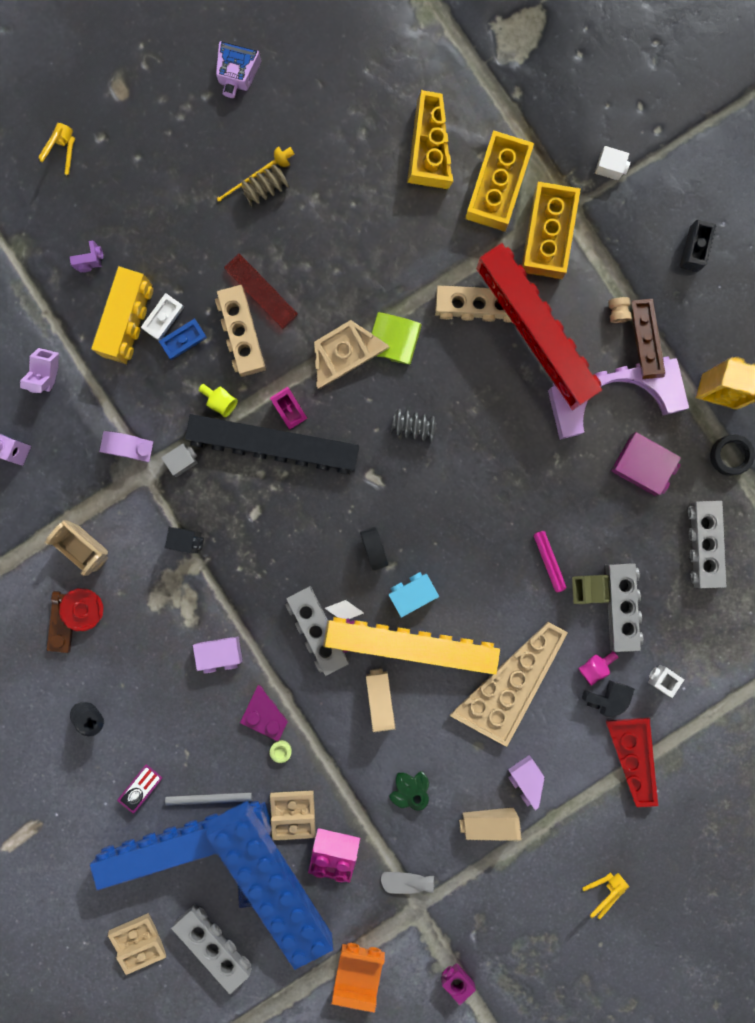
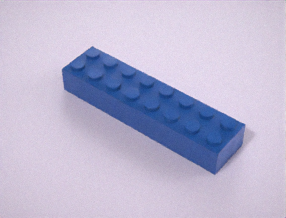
[89,801,271,890]
[206,801,333,970]

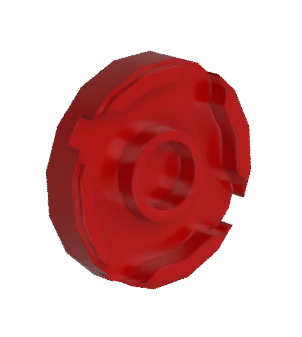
[59,588,103,631]

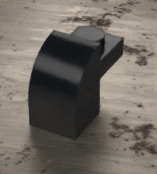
[582,680,635,717]

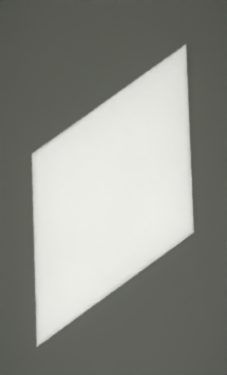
[325,600,364,619]

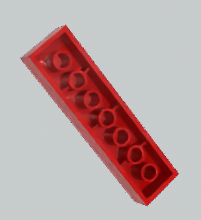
[476,243,602,411]

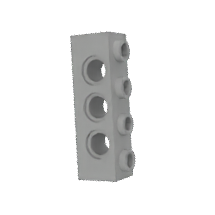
[688,501,726,588]
[605,563,643,652]
[285,586,349,676]
[171,904,252,994]

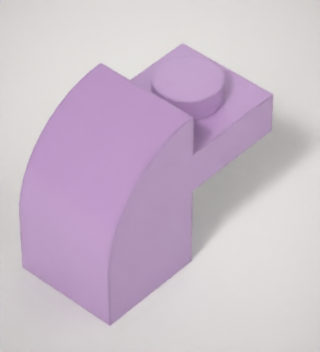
[20,348,59,393]
[99,431,153,462]

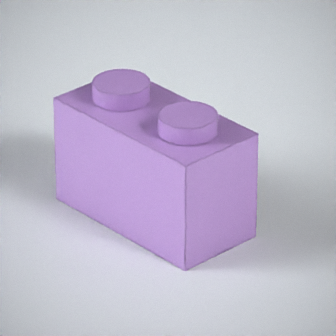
[193,636,243,673]

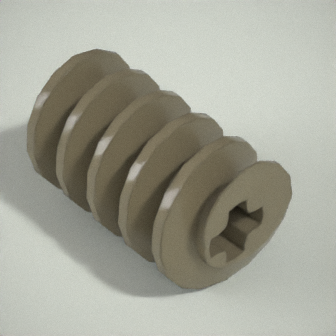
[241,165,289,207]

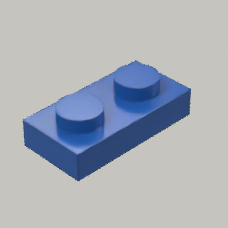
[159,319,207,360]

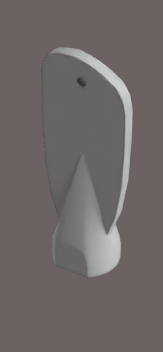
[381,872,435,894]

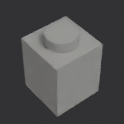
[161,444,198,477]

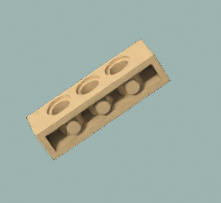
[215,285,266,377]
[435,286,513,323]

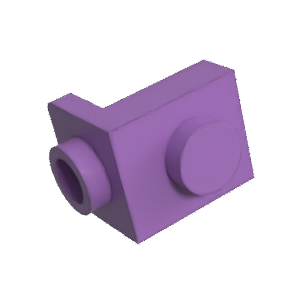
[70,241,103,272]

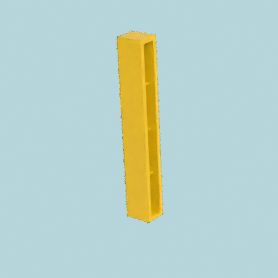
[323,617,500,675]

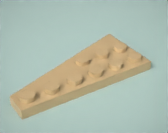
[450,622,568,747]

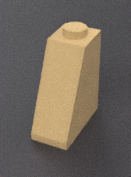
[366,668,395,732]
[459,807,521,841]

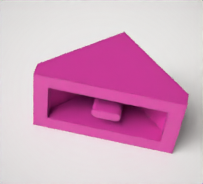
[270,387,307,430]

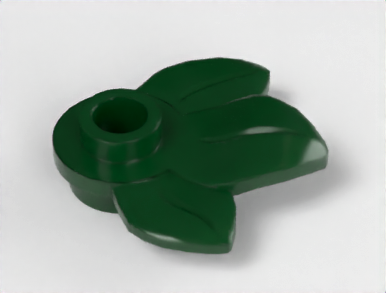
[389,771,429,811]

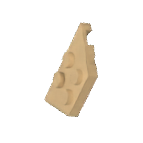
[314,320,390,389]

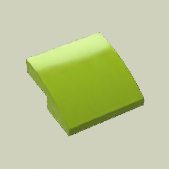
[372,312,422,365]

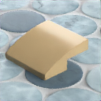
[270,791,316,840]
[108,913,166,975]

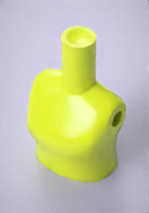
[199,384,238,417]

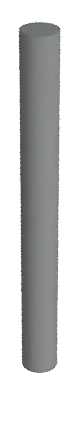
[165,793,252,806]

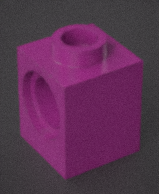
[441,963,476,1005]

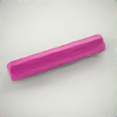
[534,531,567,592]

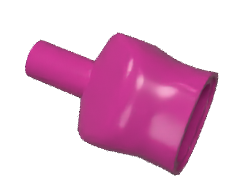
[578,651,619,686]

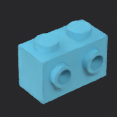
[389,572,439,617]

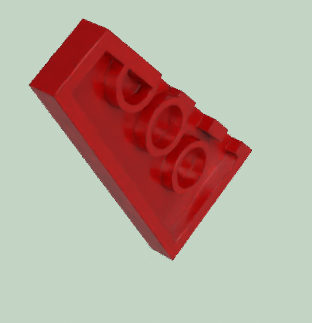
[605,718,658,807]

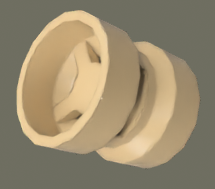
[608,297,632,323]

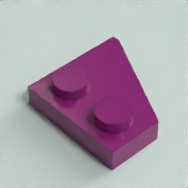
[240,685,288,742]

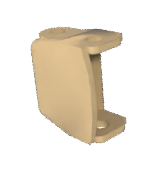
[45,520,108,576]

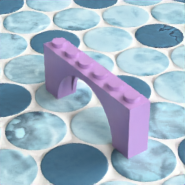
[548,356,689,439]

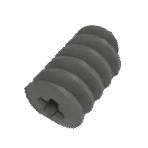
[390,408,436,443]

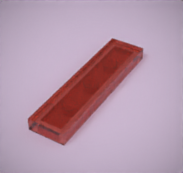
[224,253,298,329]

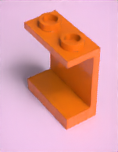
[332,943,385,1013]

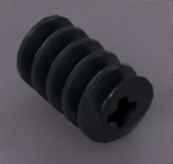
[70,702,104,737]

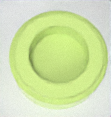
[270,740,292,763]

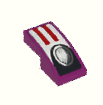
[117,764,163,814]

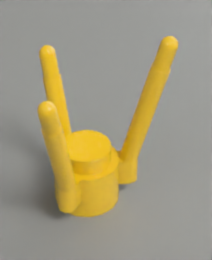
[38,123,75,175]
[582,872,629,919]

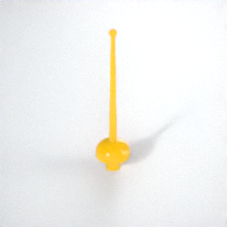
[217,146,295,202]

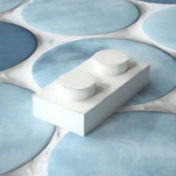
[141,293,184,341]

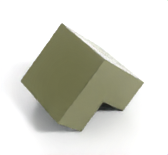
[572,575,610,604]

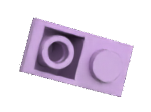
[508,755,544,810]

